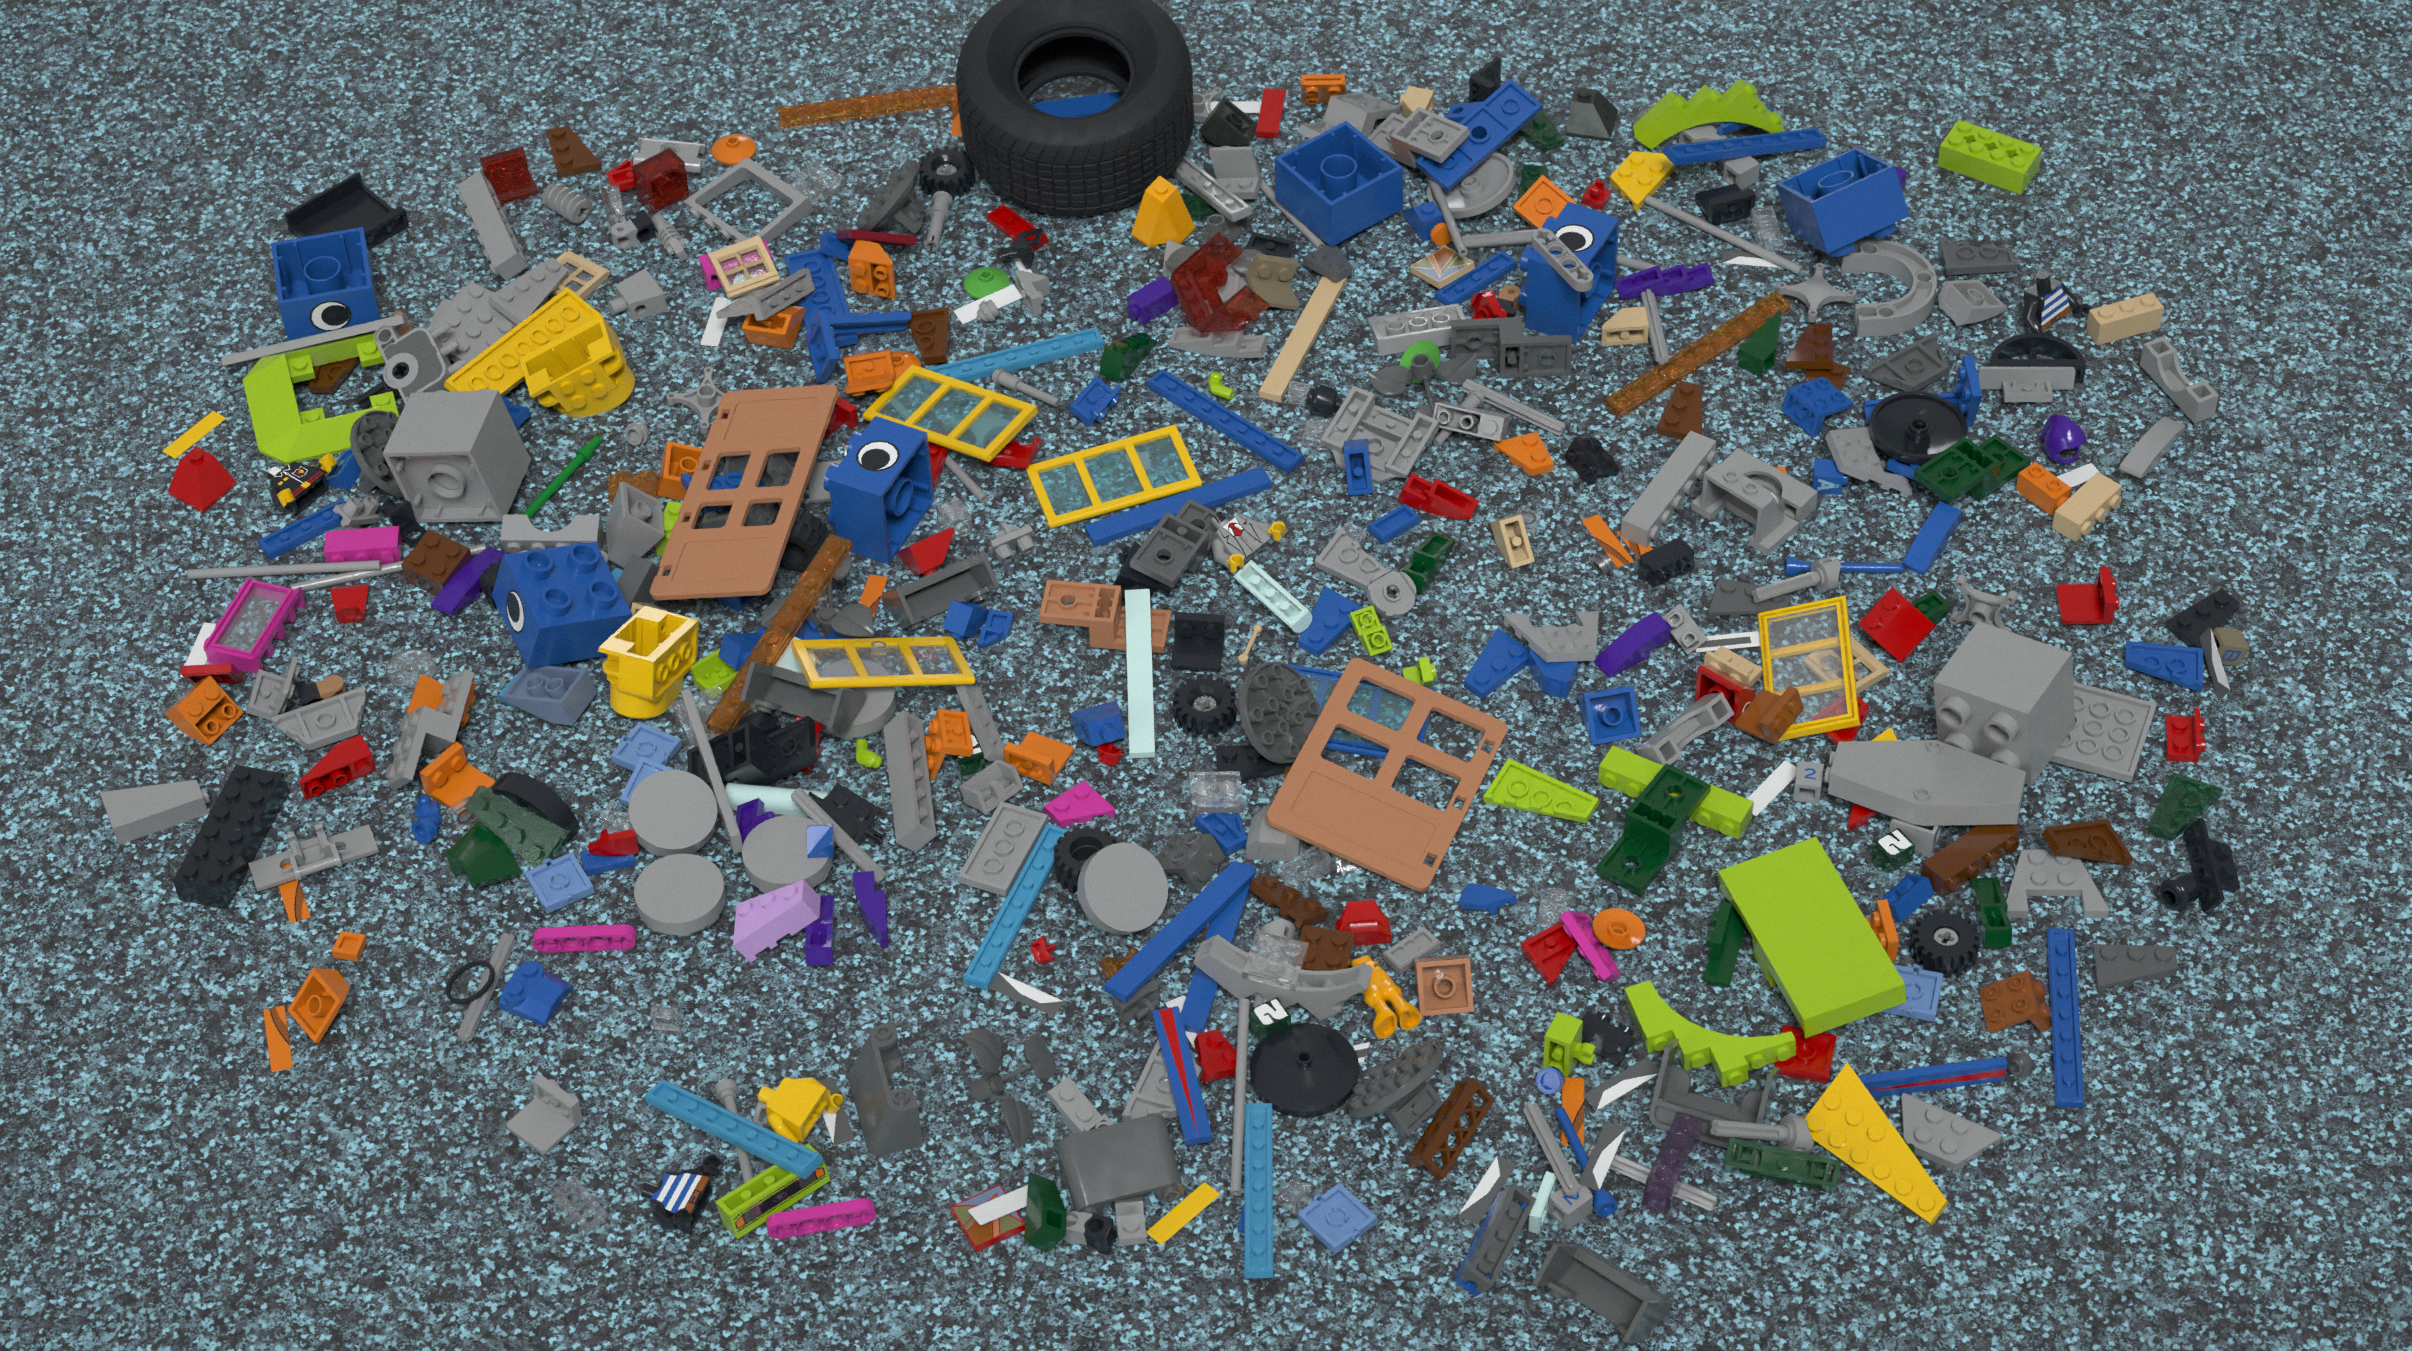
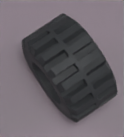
[770,509,831,572]
[1054,826,1117,894]

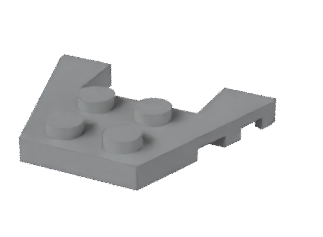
[1825,427,1912,498]
[1503,611,1599,662]
[2006,850,2109,918]

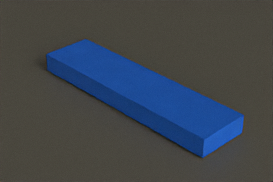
[1435,250,1518,306]
[257,498,346,560]

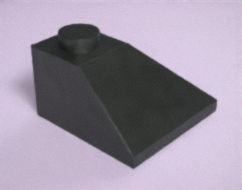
[1566,87,1618,142]
[1199,96,1257,145]

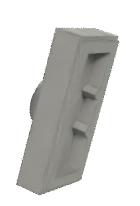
[1383,926,1441,975]

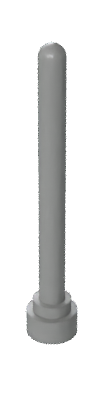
[715,1079,754,1183]

